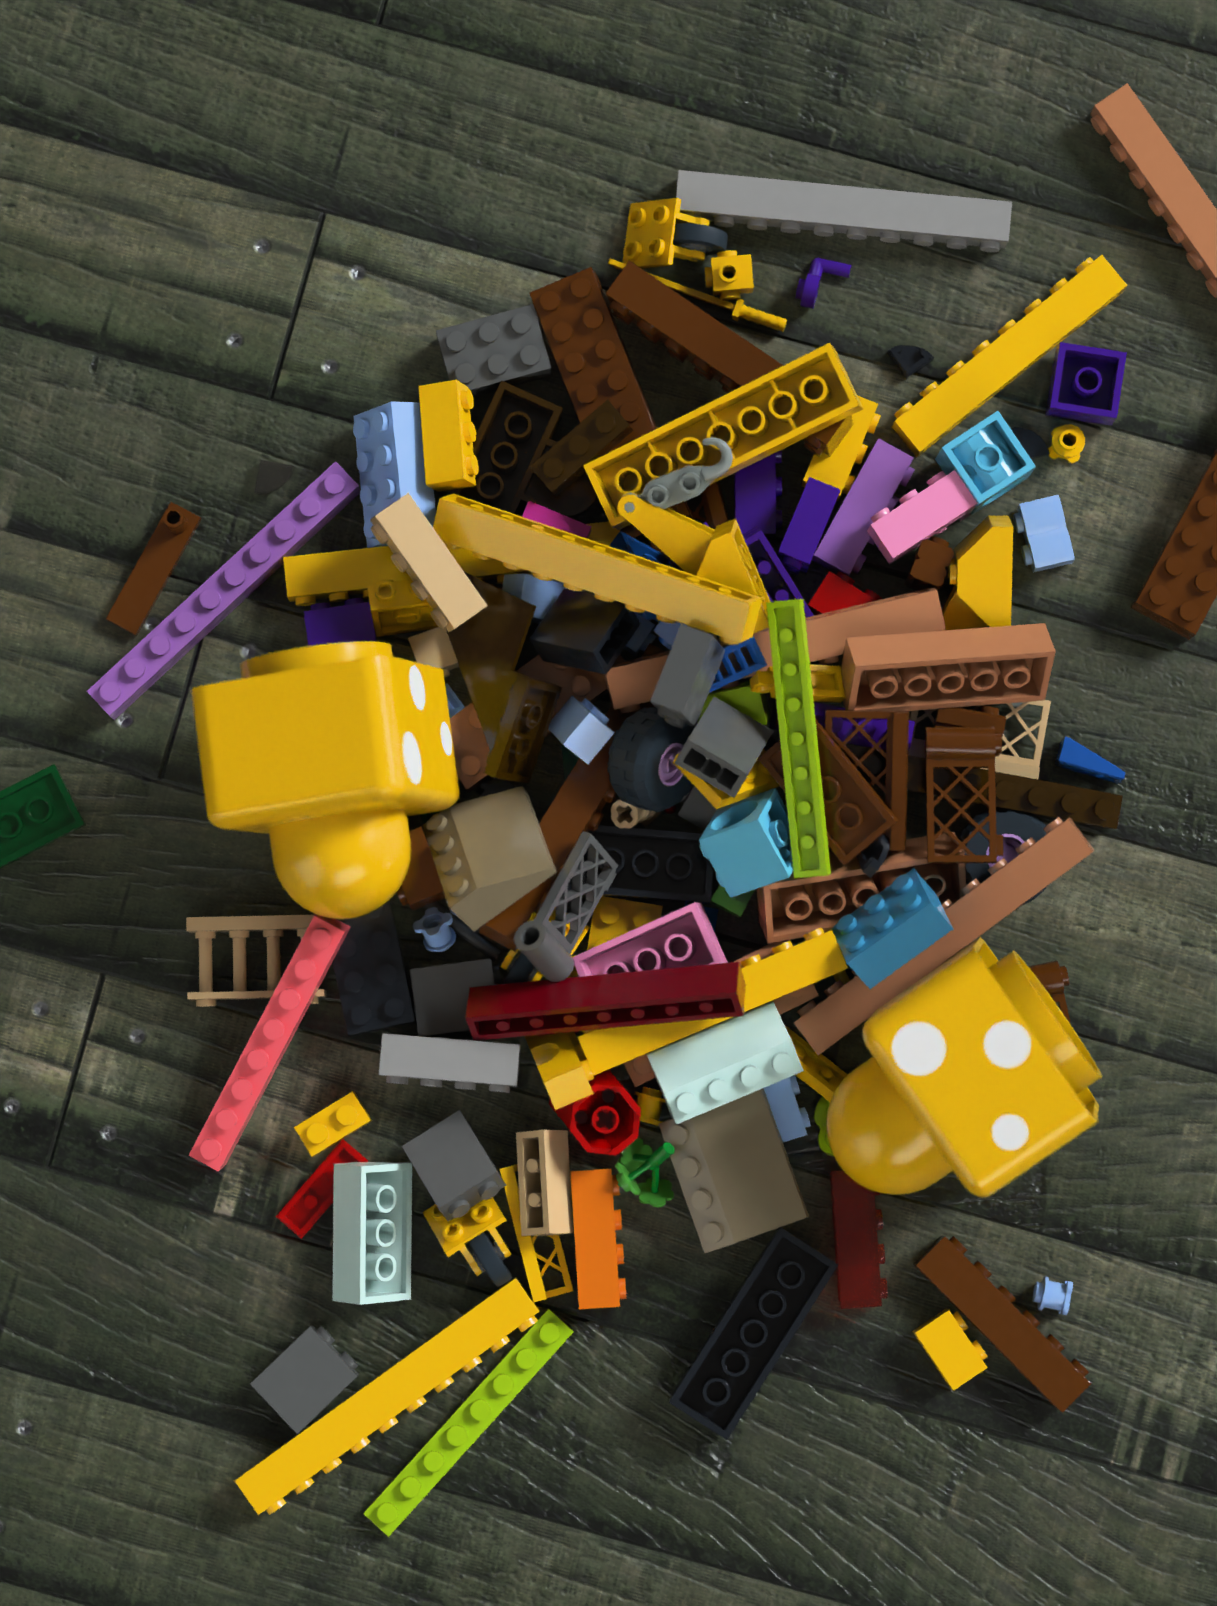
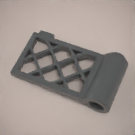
[514,831,618,982]

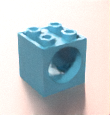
[935,411,1036,515]
[699,788,793,898]

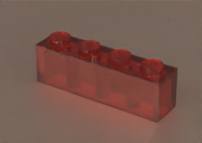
[830,1170,888,1309]

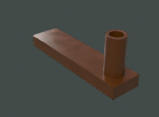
[106,502,202,636]

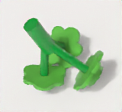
[615,1138,675,1208]

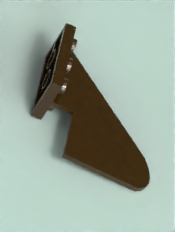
[446,571,562,784]

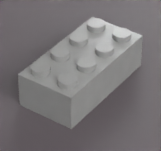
[379,1033,521,1093]

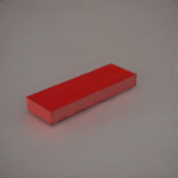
[276,1139,369,1239]

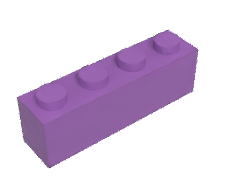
[812,438,915,576]

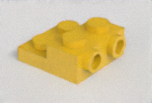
[367,578,439,637]

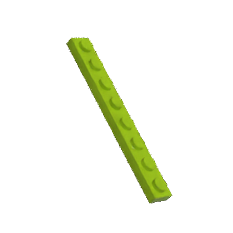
[766,599,831,878]
[363,1308,574,1537]

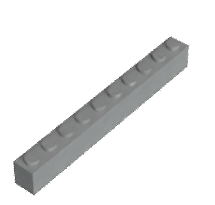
[676,170,1012,252]

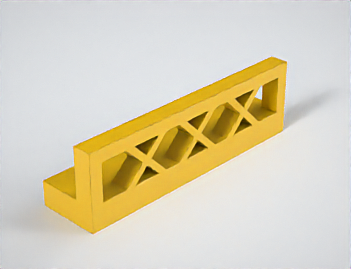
[500,1164,573,1303]

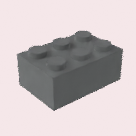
[436,304,551,397]

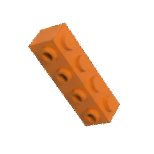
[570,1168,626,1309]

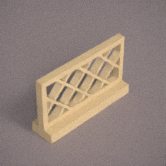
[909,700,1051,779]

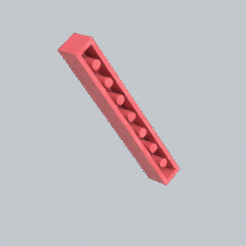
[189,914,351,1172]

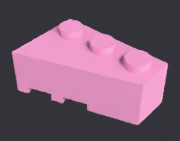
[867,470,978,564]

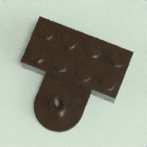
[449,381,597,518]

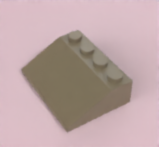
[422,786,556,931]
[659,1088,809,1253]

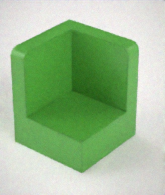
[711,884,755,918]

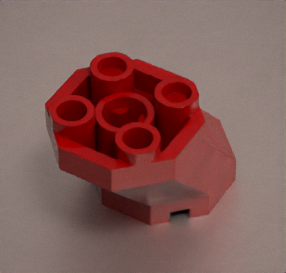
[549,1070,641,1156]

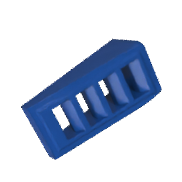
[709,636,767,693]
[1055,736,1126,784]

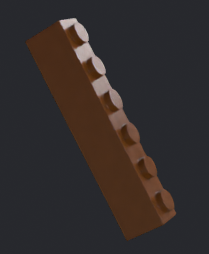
[913,1236,1091,1413]

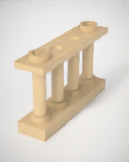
[186,915,326,1007]

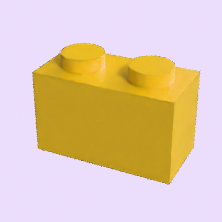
[294,1091,372,1157]
[912,1309,988,1391]

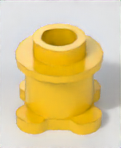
[1048,424,1085,464]
[634,1087,666,1126]

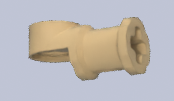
[610,799,662,829]

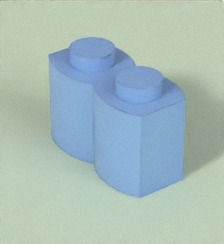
[1013,495,1075,573]

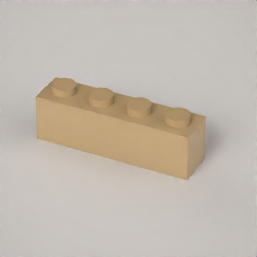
[370,493,487,632]

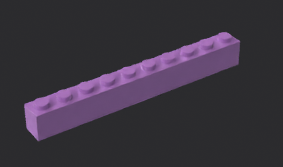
[87,461,360,720]

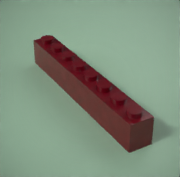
[465,962,746,1041]

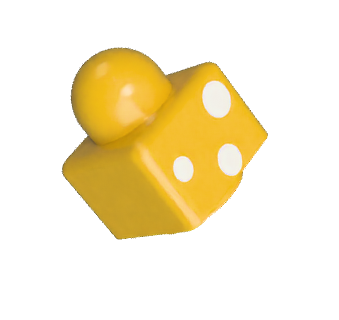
[191,642,460,919]
[827,937,1102,1197]

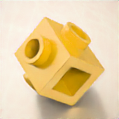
[704,250,754,301]

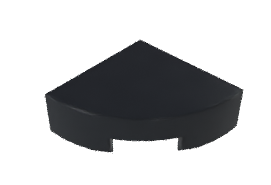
[887,345,934,379]
[1010,427,1050,459]
[857,834,890,878]

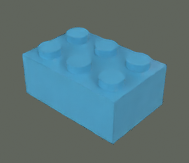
[832,868,953,989]

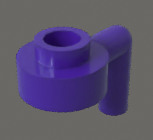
[795,258,852,309]

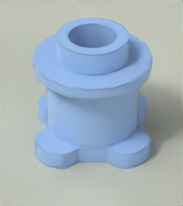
[413,907,456,952]
[1032,1276,1073,1315]

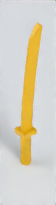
[608,259,787,332]

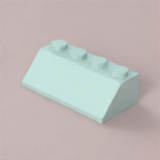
[646,1001,804,1124]
[332,1162,412,1305]

